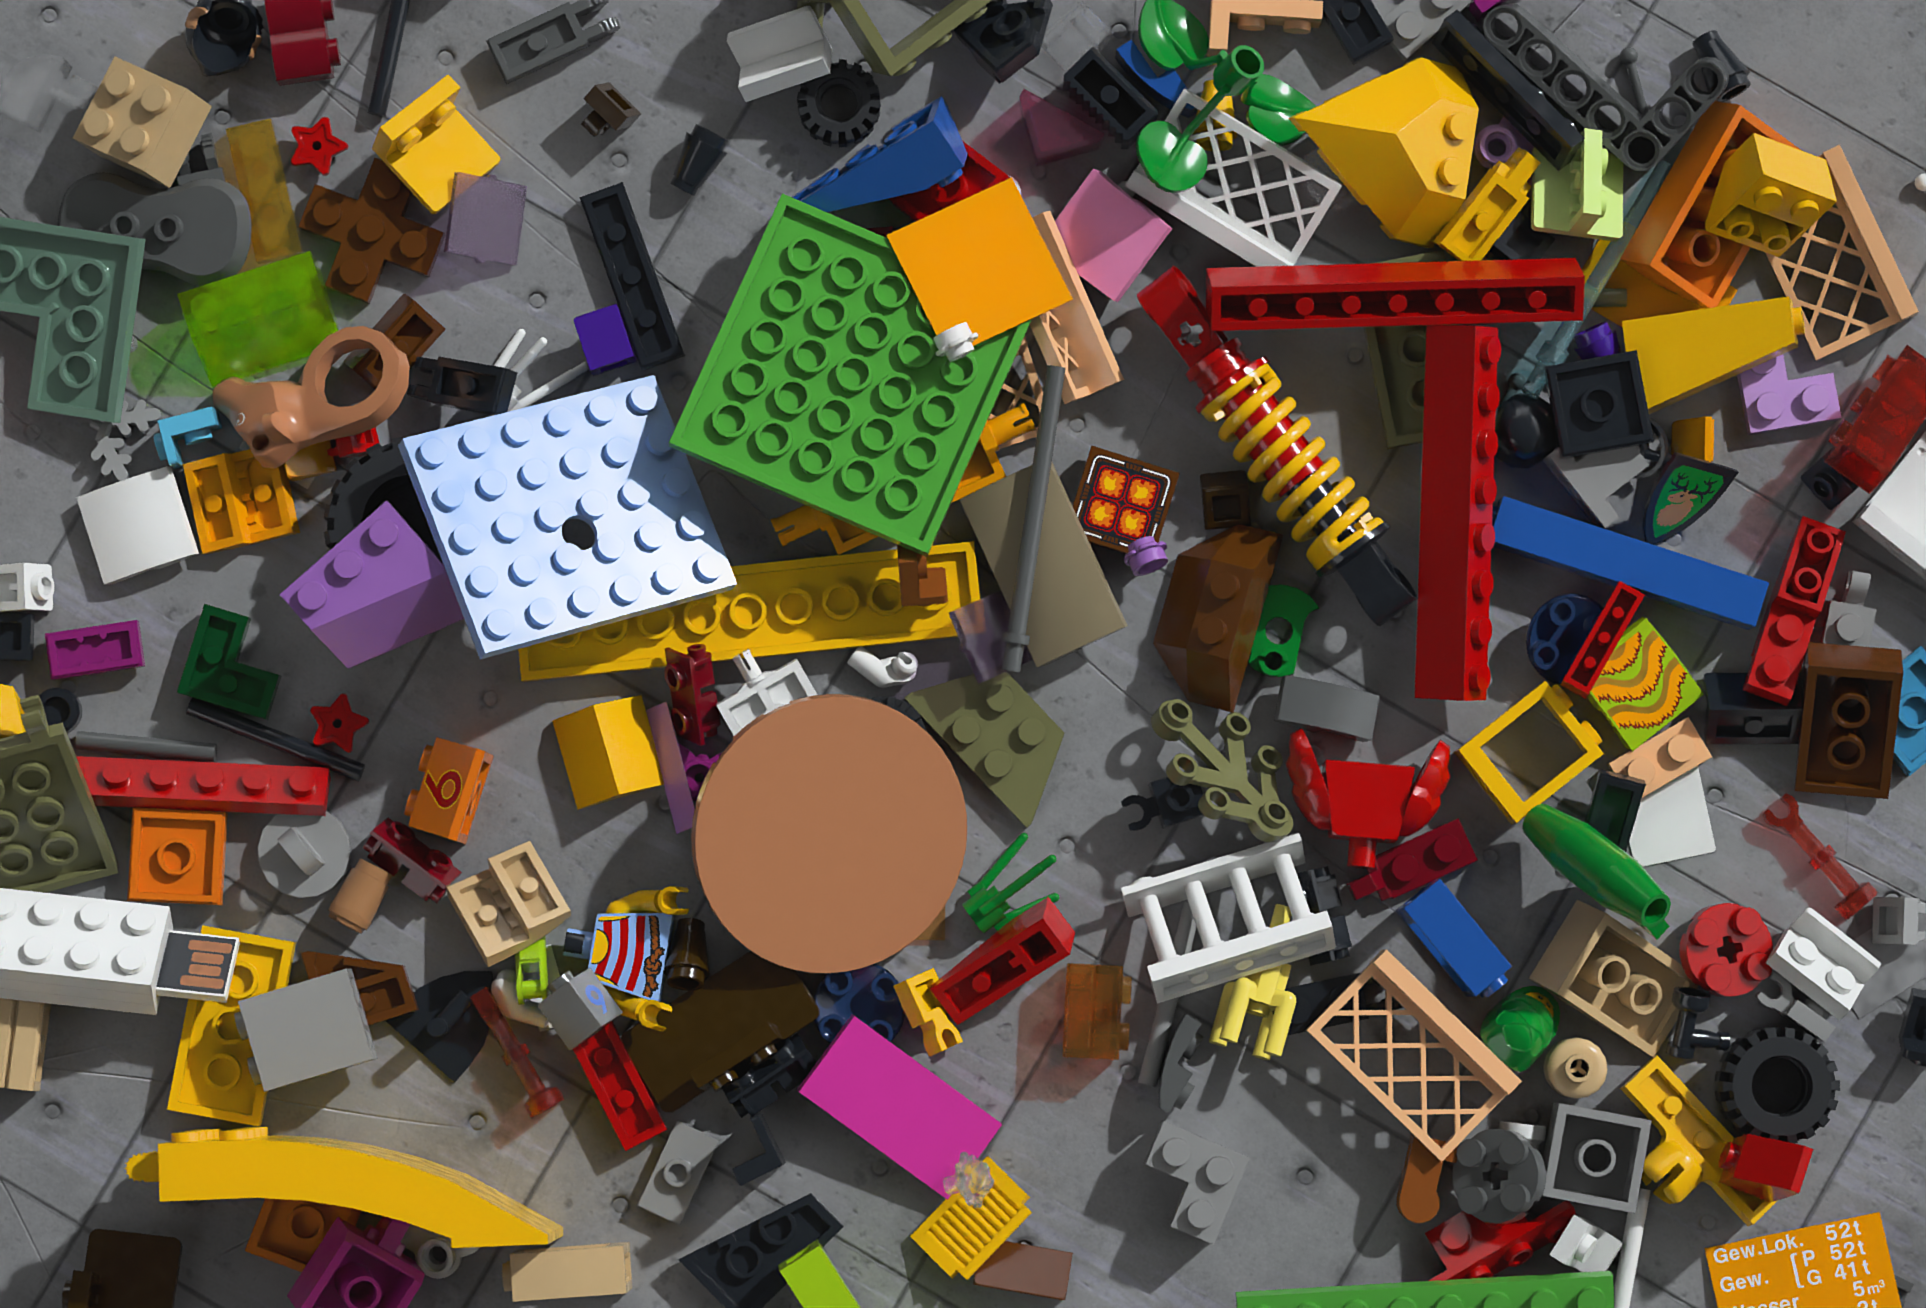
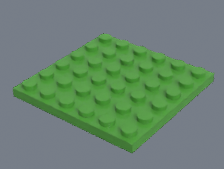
[669,193,1032,557]

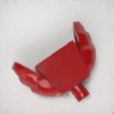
[1286,728,1451,869]

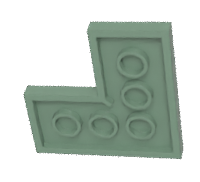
[0,217,146,423]

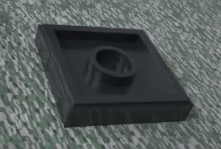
[1544,350,1654,459]

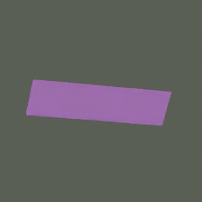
[646,701,695,834]

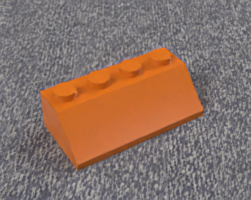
[1620,101,1802,309]

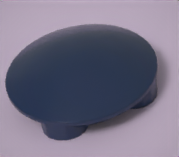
[1526,594,1604,685]
[814,964,905,1044]

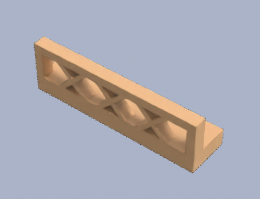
[1030,211,1124,404]

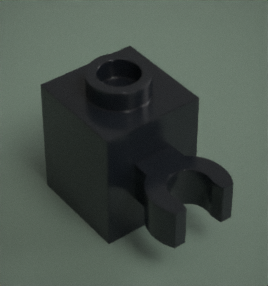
[1121,771,1204,831]

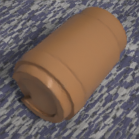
[328,859,392,934]

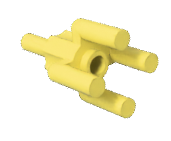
[1208,904,1296,1060]

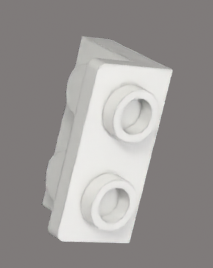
[1766,907,1881,1021]

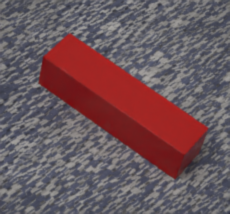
[1560,581,1645,699]

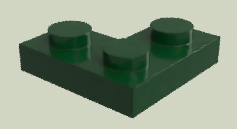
[177,604,282,720]

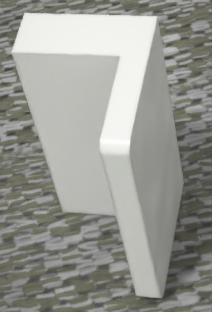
[727,6,832,102]

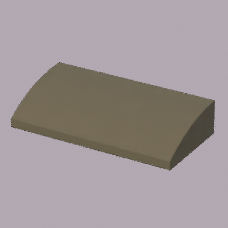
[959,463,1128,668]

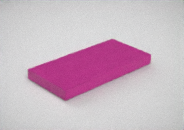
[797,1014,1002,1200]

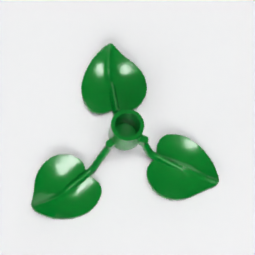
[1136,0,1317,193]

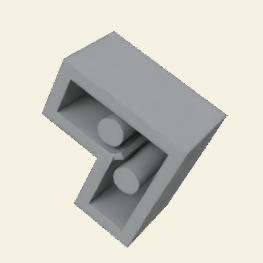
[1143,1120,1250,1245]

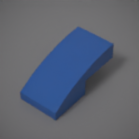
[1115,39,1197,118]

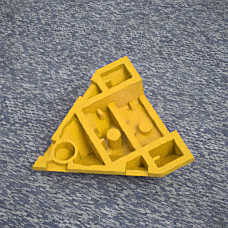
[1288,57,1479,248]

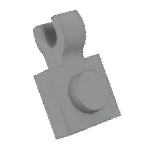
[1820,571,1877,647]
[1755,972,1836,1042]

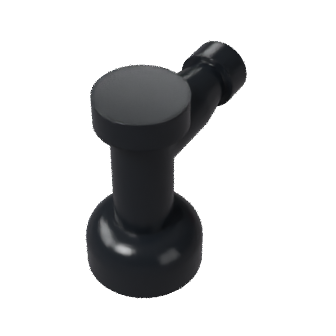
[1666,987,1730,1059]

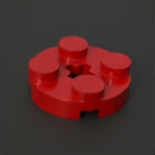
[1679,903,1773,997]

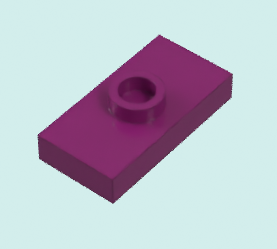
[45,620,145,681]

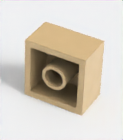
[73,56,212,188]

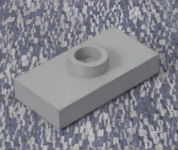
[637,1120,720,1225]

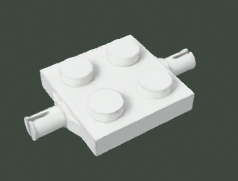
[716,649,817,736]

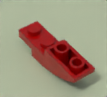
[1743,516,1846,706]

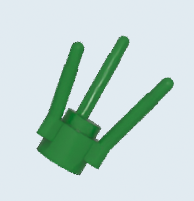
[962,833,1059,933]

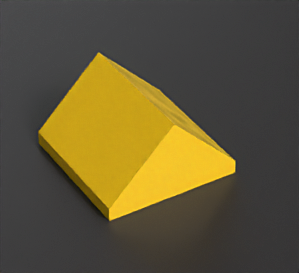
[552,695,664,810]

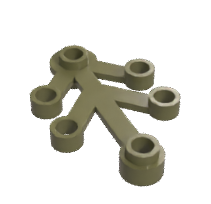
[1151,699,1293,842]

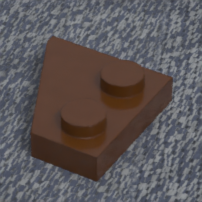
[301,951,419,1026]

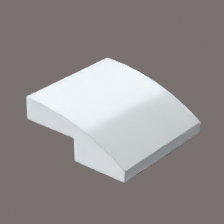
[76,466,199,585]

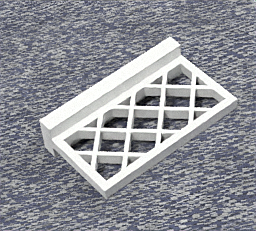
[1125,88,1343,267]

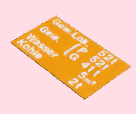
[1704,1212,1902,1308]

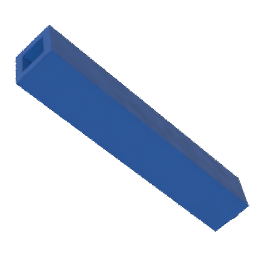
[1492,496,1769,630]

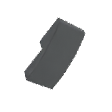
[1274,675,1380,742]
[1158,1014,1204,1113]

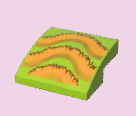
[1587,616,1704,752]

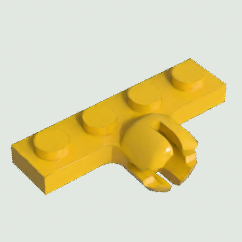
[1620,1055,1778,1226]

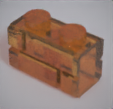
[1062,963,1132,1060]

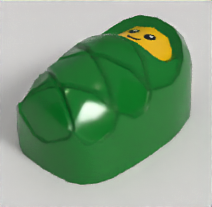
[1480,986,1560,1072]

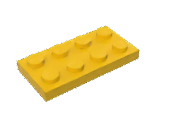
[167,925,296,1126]

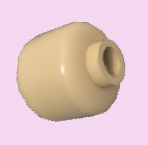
[1543,1038,1608,1099]

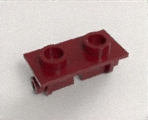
[664,644,721,746]
[363,817,462,904]

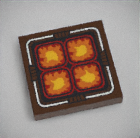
[1073,446,1180,554]

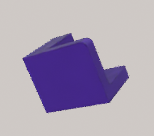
[574,303,637,376]

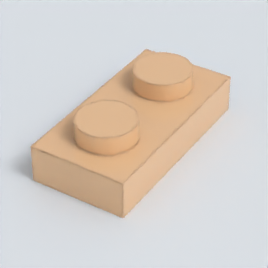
[1607,717,1712,798]

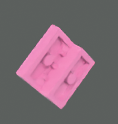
[1055,169,1173,302]

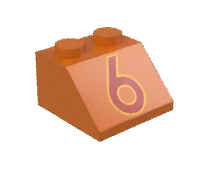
[404,737,494,844]

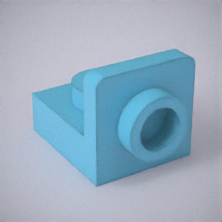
[154,406,223,469]

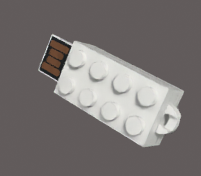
[0,888,240,1015]

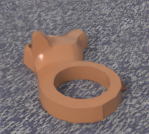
[213,326,410,469]

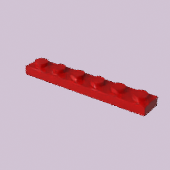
[76,756,331,816]

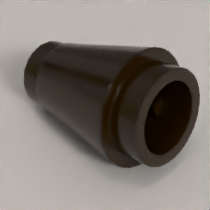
[664,918,709,991]

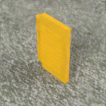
[910,1156,1032,1280]

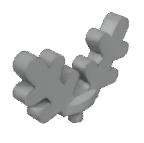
[89,400,162,482]

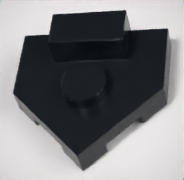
[953,0,1053,84]

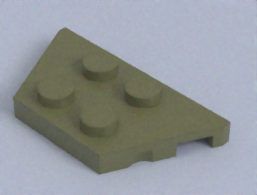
[904,666,1065,828]

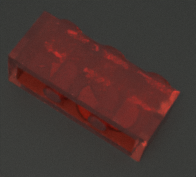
[1824,345,1926,494]

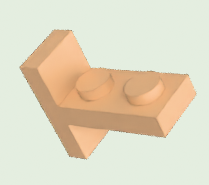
[1207,0,1323,57]

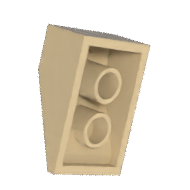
[1529,900,1698,1057]

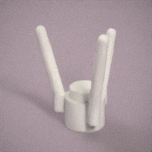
[492,329,589,416]

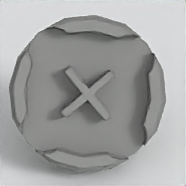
[257,811,351,898]

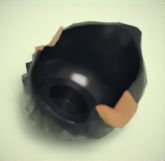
[185,0,264,77]

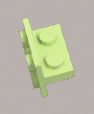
[1531,128,1623,242]

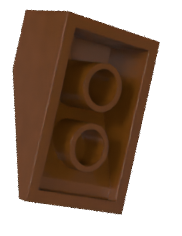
[1794,642,1903,799]

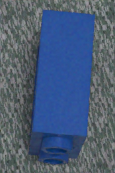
[1396,879,1512,998]

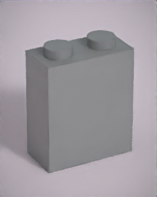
[234,968,378,1092]

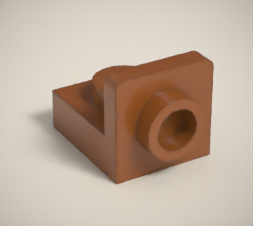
[897,545,948,607]

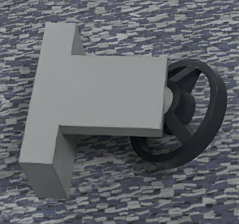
[1543,418,1669,529]

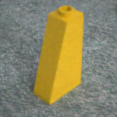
[1622,296,1805,414]

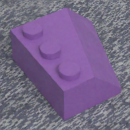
[280,500,464,669]

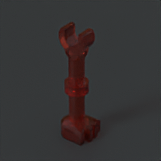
[1762,793,1879,921]
[470,987,565,1119]

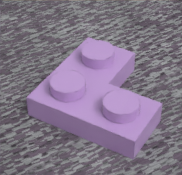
[1737,354,1842,435]

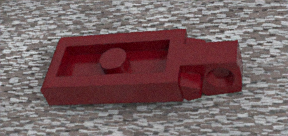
[1347,818,1478,901]

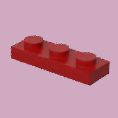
[573,1021,668,1151]

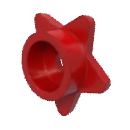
[291,117,349,176]
[310,693,369,753]

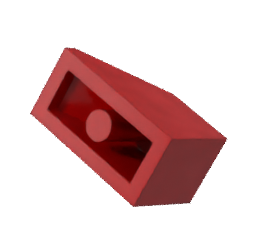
[1718,1134,1814,1203]

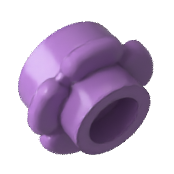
[1124,536,1168,576]

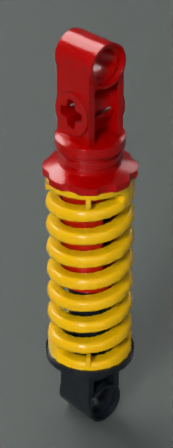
[1136,266,1418,626]

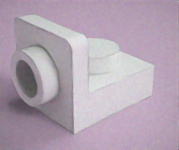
[0,563,54,613]
[1549,1215,1622,1272]

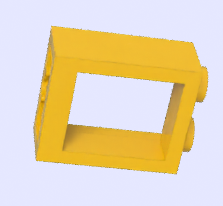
[1454,681,1604,825]

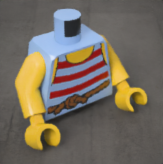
[563,886,689,1032]

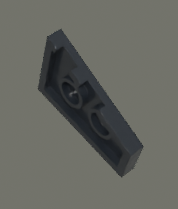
[678,1193,844,1308]

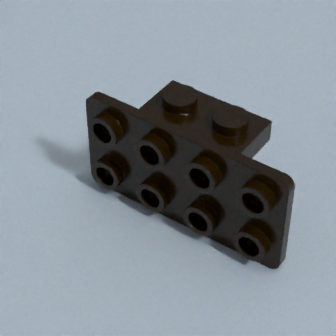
[621,951,820,1113]
[62,1229,183,1308]

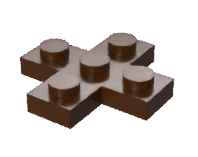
[298,157,446,304]

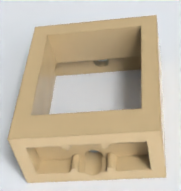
[502,1242,633,1302]

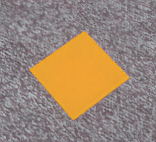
[886,177,1073,346]

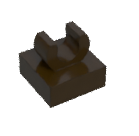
[581,82,641,137]

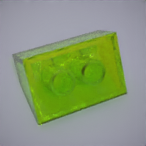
[177,251,340,388]

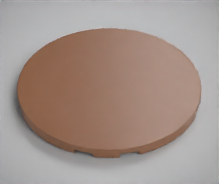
[691,694,967,973]

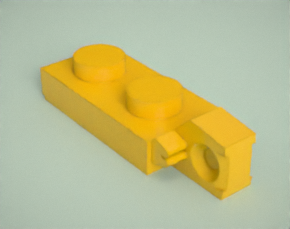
[1433,147,1541,261]

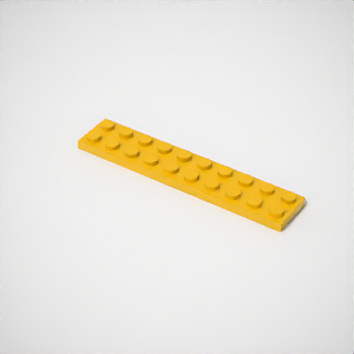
[518,541,984,682]

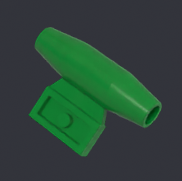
[1522,804,1671,940]

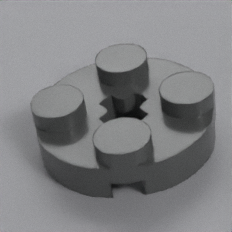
[1453,1129,1546,1224]

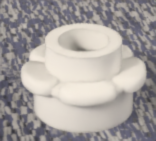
[933,322,978,362]

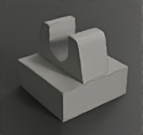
[1872,897,1926,945]

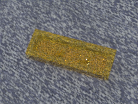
[226,118,304,265]

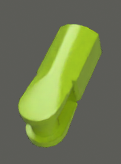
[515,936,549,1005]

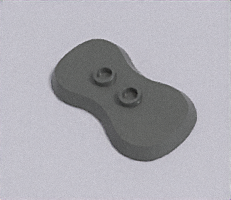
[57,172,252,286]

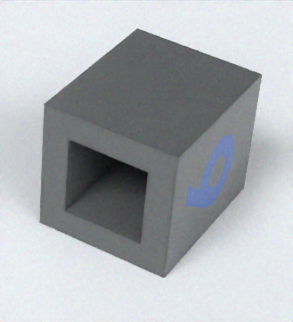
[537,968,623,1051]

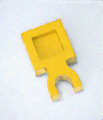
[893,968,963,1057]

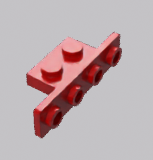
[1425,1200,1577,1281]

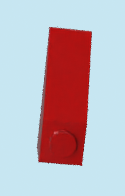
[930,897,1075,1025]

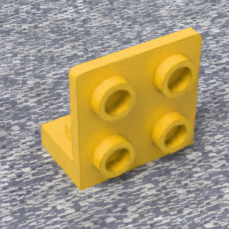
[372,75,500,214]

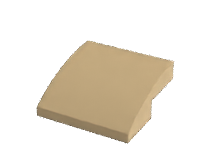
[447,841,571,967]

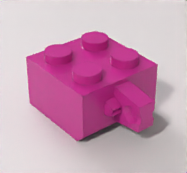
[287,1216,425,1308]

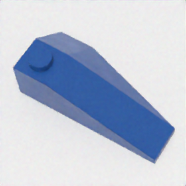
[792,96,968,212]

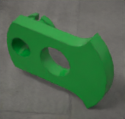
[1248,584,1319,677]

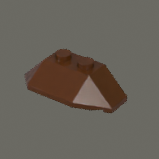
[1153,525,1283,713]

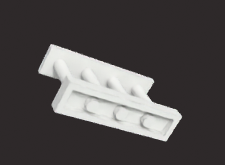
[1121,833,1336,1003]

